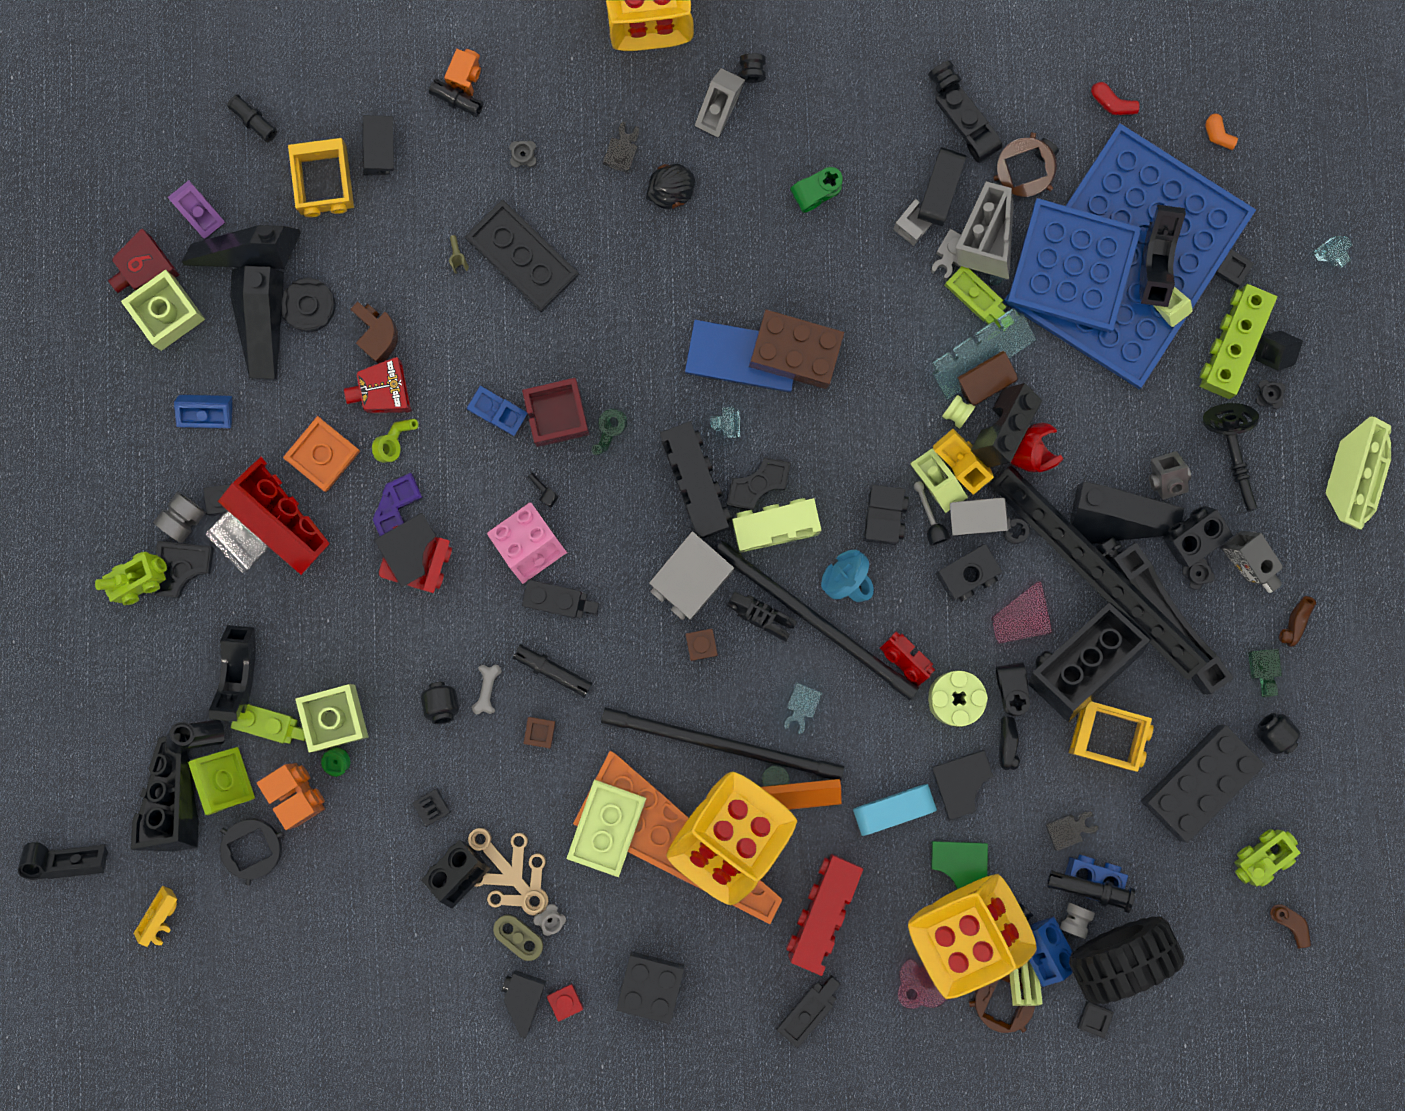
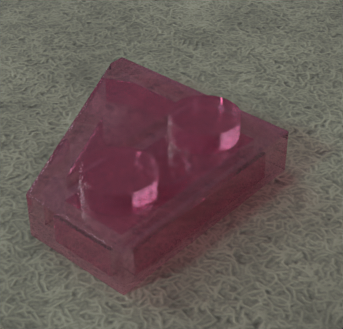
[992,581,1052,644]

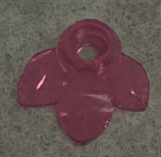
[898,958,947,1009]

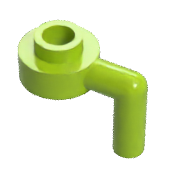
[372,419,418,463]

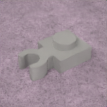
[931,229,961,281]

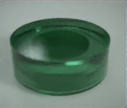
[762,765,789,787]

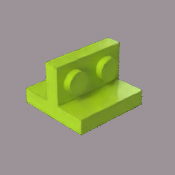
[188,747,255,816]

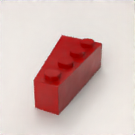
[218,456,330,575]
[786,854,863,976]

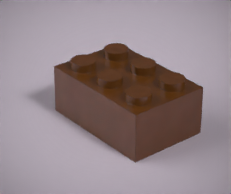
[749,309,844,389]

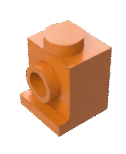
[444,49,481,96]

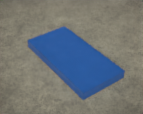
[685,320,793,393]

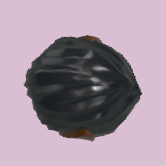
[646,164,696,209]

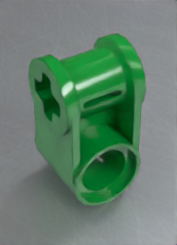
[790,167,843,213]

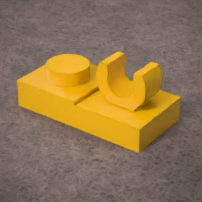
[133,885,177,947]

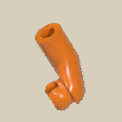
[1205,114,1238,150]

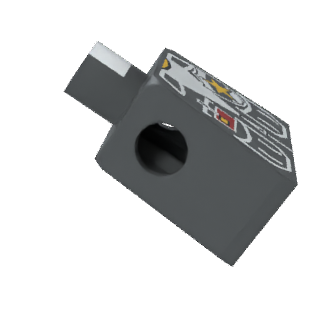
[1220,531,1283,593]

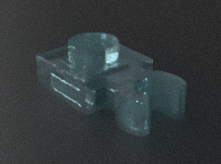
[784,683,822,734]

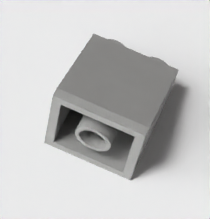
[649,531,734,620]

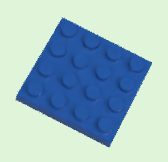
[1007,198,1141,333]

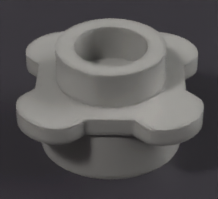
[533,904,566,936]

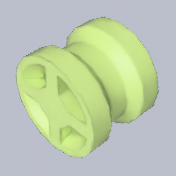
[942,395,975,429]

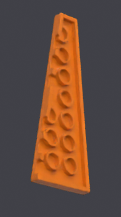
[573,751,782,924]

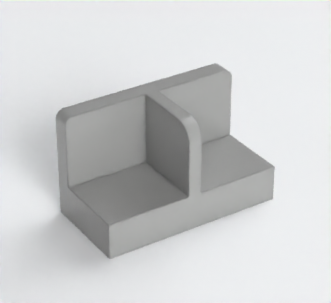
[950,498,1011,535]

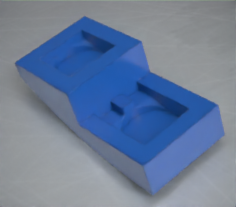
[466,386,527,436]

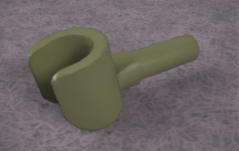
[449,235,469,274]

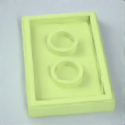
[566,779,646,877]

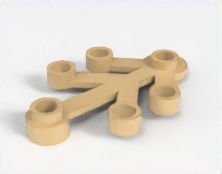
[468,828,549,915]

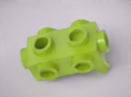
[95,552,167,605]
[1234,829,1301,887]

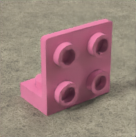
[487,503,567,584]

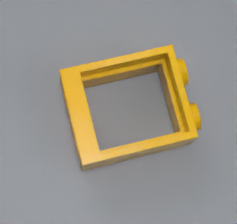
[288,138,354,217]
[1069,701,1154,772]

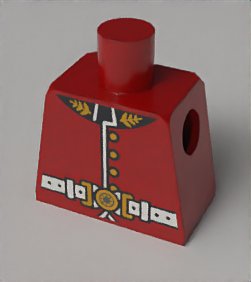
[344,357,411,413]

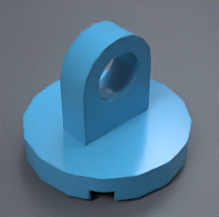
[821,549,874,602]

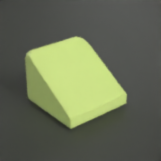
[1153,287,1192,327]

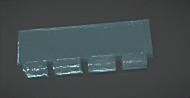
[932,308,1036,400]

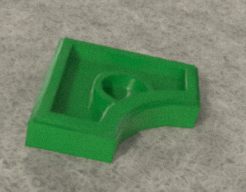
[931,841,988,890]

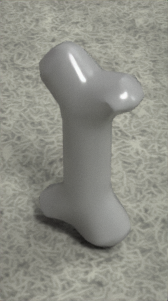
[472,665,502,714]

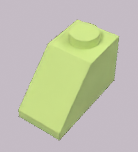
[910,448,968,513]

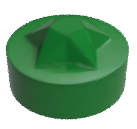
[321,747,350,777]

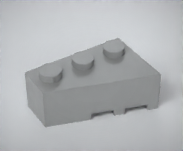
[956,181,1013,279]

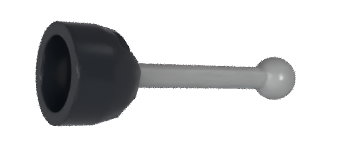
[914,481,950,546]

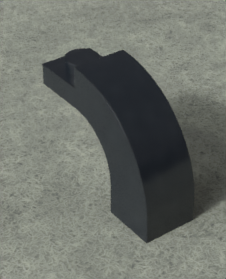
[1140,204,1186,307]
[208,625,256,722]

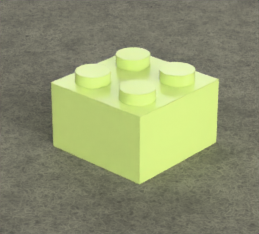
[121,270,205,351]
[295,684,368,752]

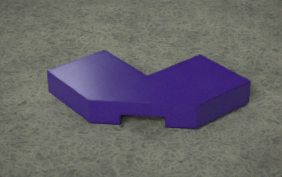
[373,473,423,536]

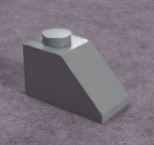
[695,68,745,137]

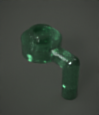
[591,409,627,455]

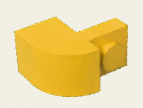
[933,429,994,495]

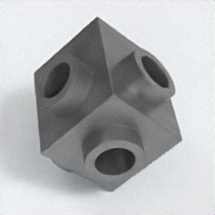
[1149,451,1191,500]

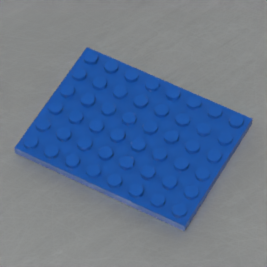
[1003,123,1256,389]

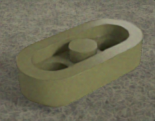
[493,914,544,961]

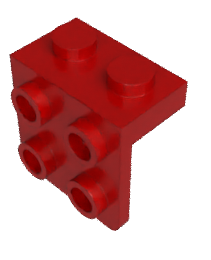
[378,526,452,593]

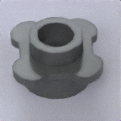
[509,141,537,168]

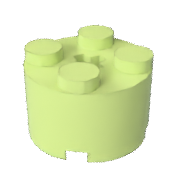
[928,671,988,726]

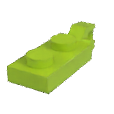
[944,266,1012,331]
[231,704,306,744]

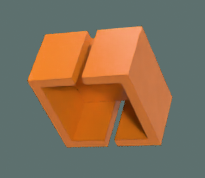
[256,763,325,830]

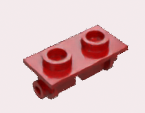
[880,631,935,686]

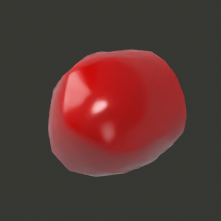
[1010,422,1063,472]

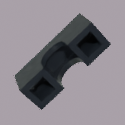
[970,383,1042,468]

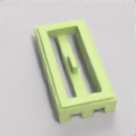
[1010,961,1042,1006]

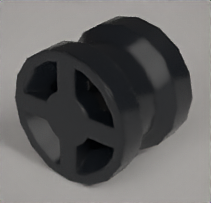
[739,53,766,83]
[928,60,961,94]

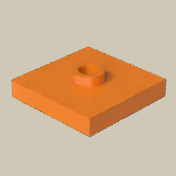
[283,416,360,492]

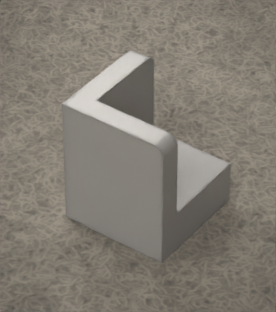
[893,199,932,246]

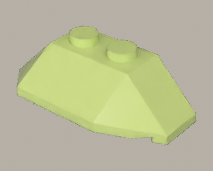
[1325,417,1391,529]

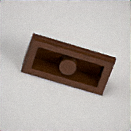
[957,350,1018,406]

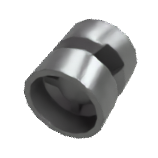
[154,492,206,543]

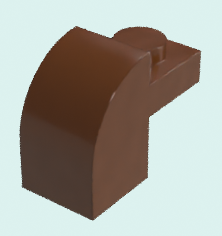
[350,301,398,364]

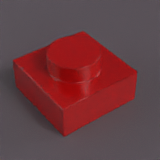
[546,983,584,1022]

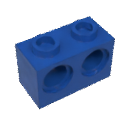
[1065,854,1128,901]
[1029,916,1073,987]

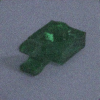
[1248,649,1282,697]

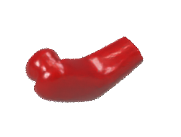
[1091,82,1139,115]

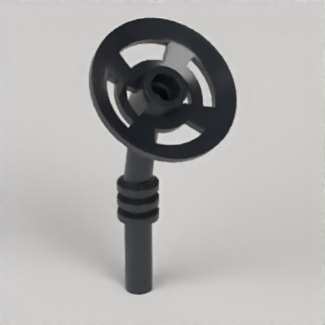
[1203,403,1259,512]

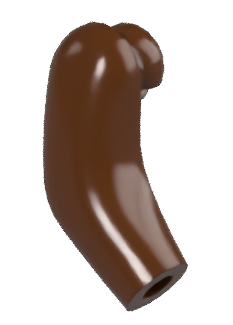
[1279,596,1316,647]
[1270,904,1311,949]

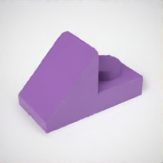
[168,180,225,239]

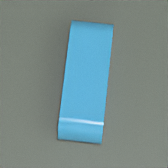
[853,784,937,836]

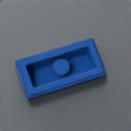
[174,395,232,428]

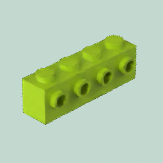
[1199,284,1278,399]

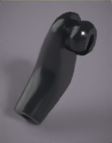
[999,716,1020,770]

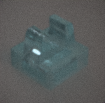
[1313,236,1352,267]
[711,407,740,438]

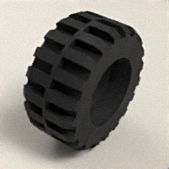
[1069,916,1185,1005]

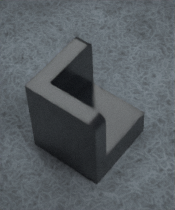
[1255,331,1303,371]

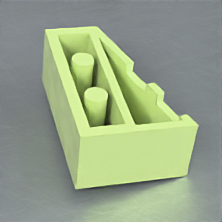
[732,498,822,553]

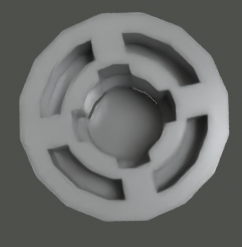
[1060,902,1095,939]

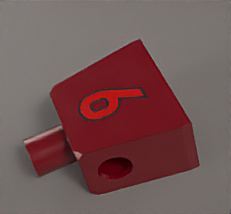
[108,228,180,293]

